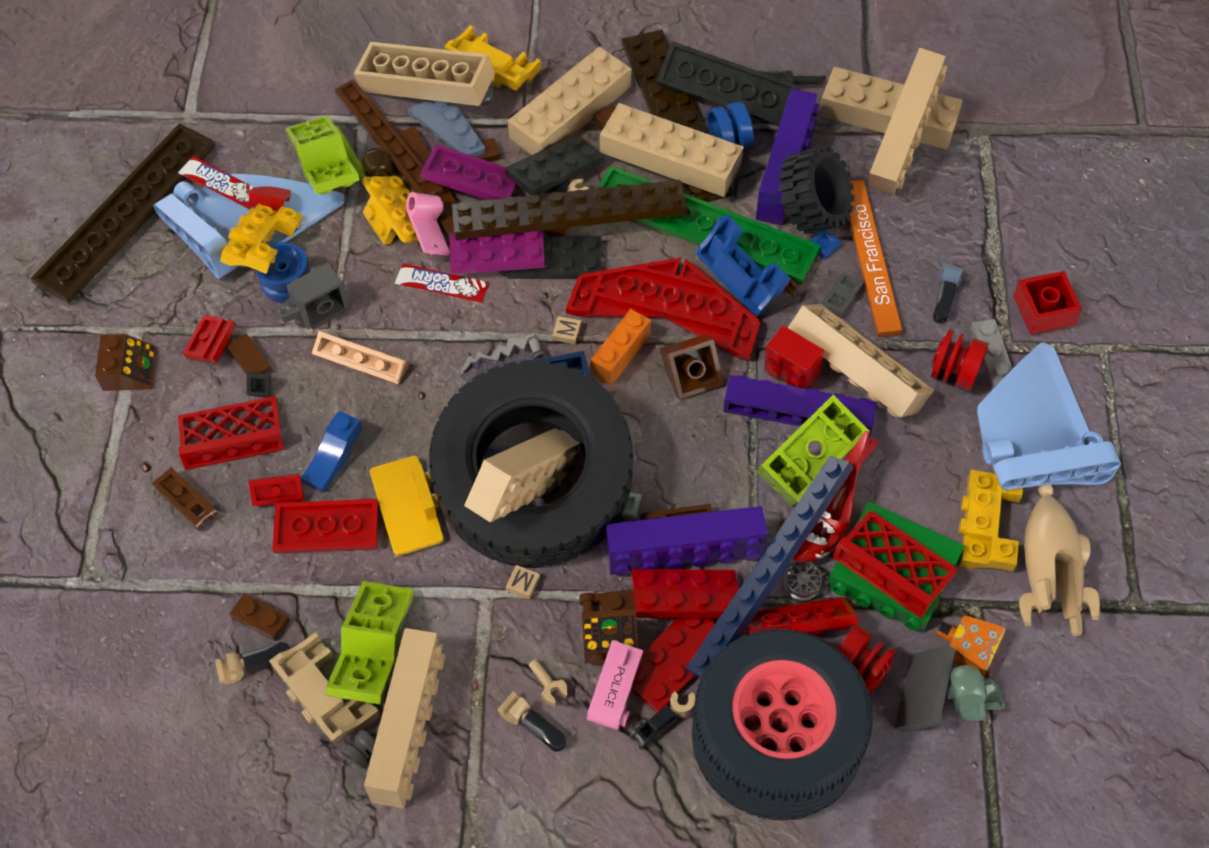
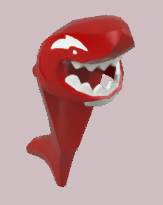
[792,431,878,562]

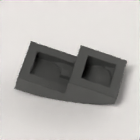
[821,272,864,318]

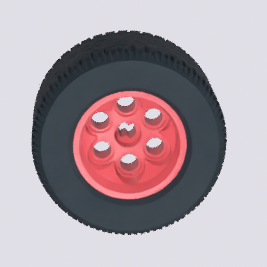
[692,628,873,821]

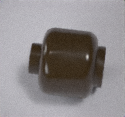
[362,148,394,177]

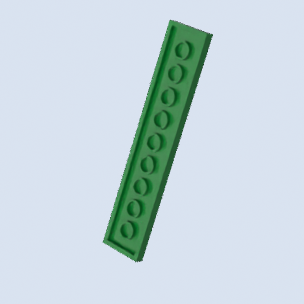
[597,166,820,285]

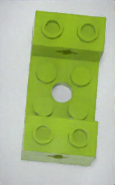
[756,395,869,507]

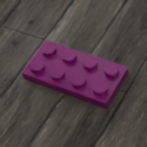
[421,144,517,200]
[449,230,545,275]

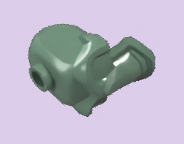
[946,665,1006,721]

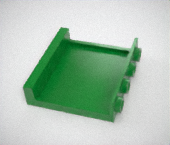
[827,501,965,632]

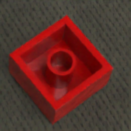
[1013,271,1082,335]
[764,325,824,389]

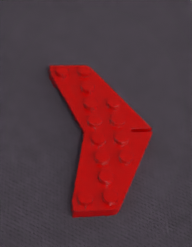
[566,257,760,361]

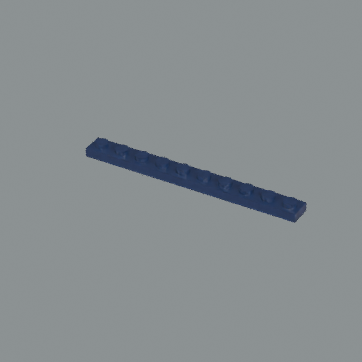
[686,456,854,678]

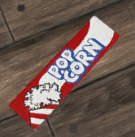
[178,156,255,210]
[395,263,489,303]

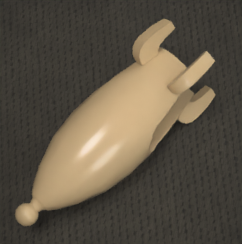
[1019,485,1100,637]

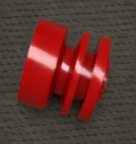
[931,329,989,392]
[838,625,897,694]

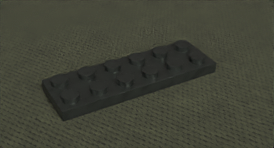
[656,41,796,127]

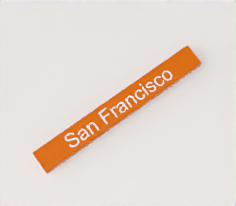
[849,180,902,337]

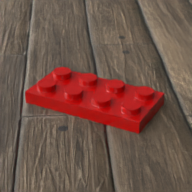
[272,499,379,553]
[631,569,738,618]
[746,597,858,634]
[631,618,715,713]

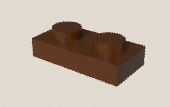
[229,593,290,641]

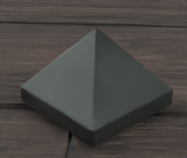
[246,371,272,397]

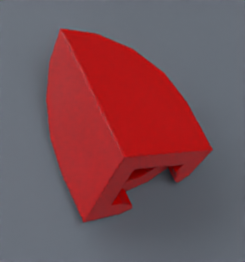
[248,186,291,212]

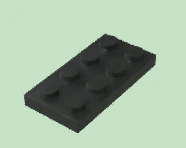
[505,134,604,195]
[507,236,602,279]

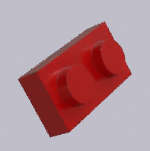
[248,473,304,507]

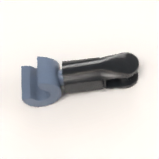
[933,264,964,324]

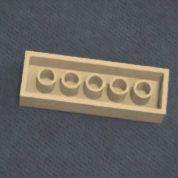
[354,42,495,106]
[508,46,631,155]
[868,48,948,195]
[819,66,963,150]
[600,103,744,197]
[788,304,934,417]
[464,428,580,522]
[364,628,445,809]

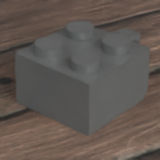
[276,263,349,329]

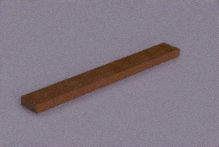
[335,79,444,196]
[398,126,457,241]

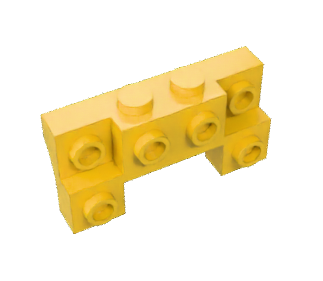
[444,25,541,91]
[220,204,303,274]
[958,470,1023,571]

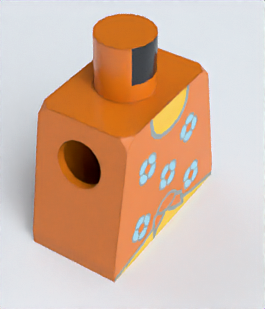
[936,616,1006,677]

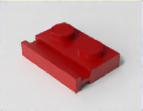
[183,315,236,364]

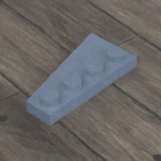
[408,100,486,157]

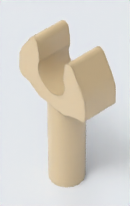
[529,659,568,707]

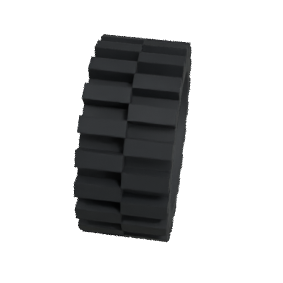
[778,146,854,234]

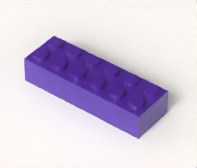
[755,88,820,226]
[606,506,768,576]

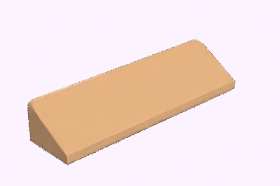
[312,331,410,384]

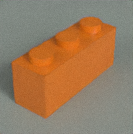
[590,309,651,387]

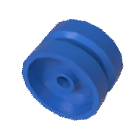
[707,101,754,151]
[255,242,311,303]

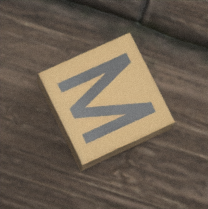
[552,316,581,345]
[506,565,540,600]

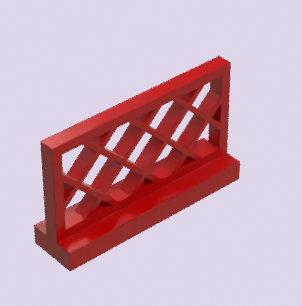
[178,396,285,470]
[833,510,958,619]

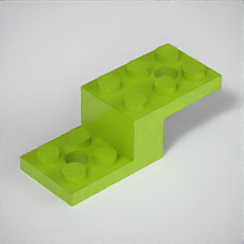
[285,115,360,195]
[326,581,414,704]

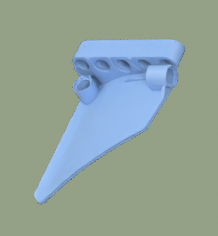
[153,174,345,279]
[977,343,1121,490]

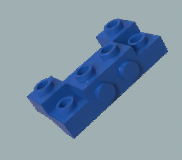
[695,215,790,318]

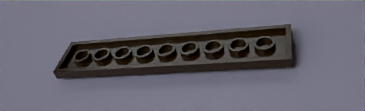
[621,29,732,202]
[30,123,216,304]
[452,180,687,240]

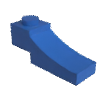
[301,410,363,493]

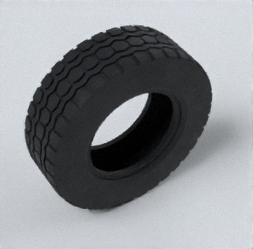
[429,360,633,568]

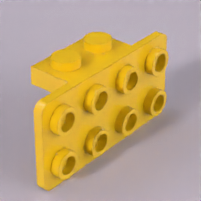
[362,176,419,244]
[370,456,443,556]

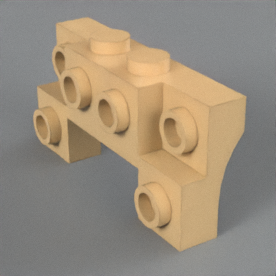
[269,632,380,746]

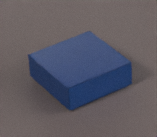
[810,230,841,259]

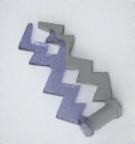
[461,333,546,383]

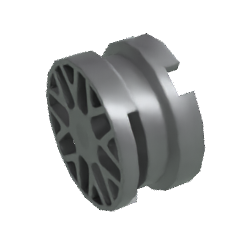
[784,562,822,603]

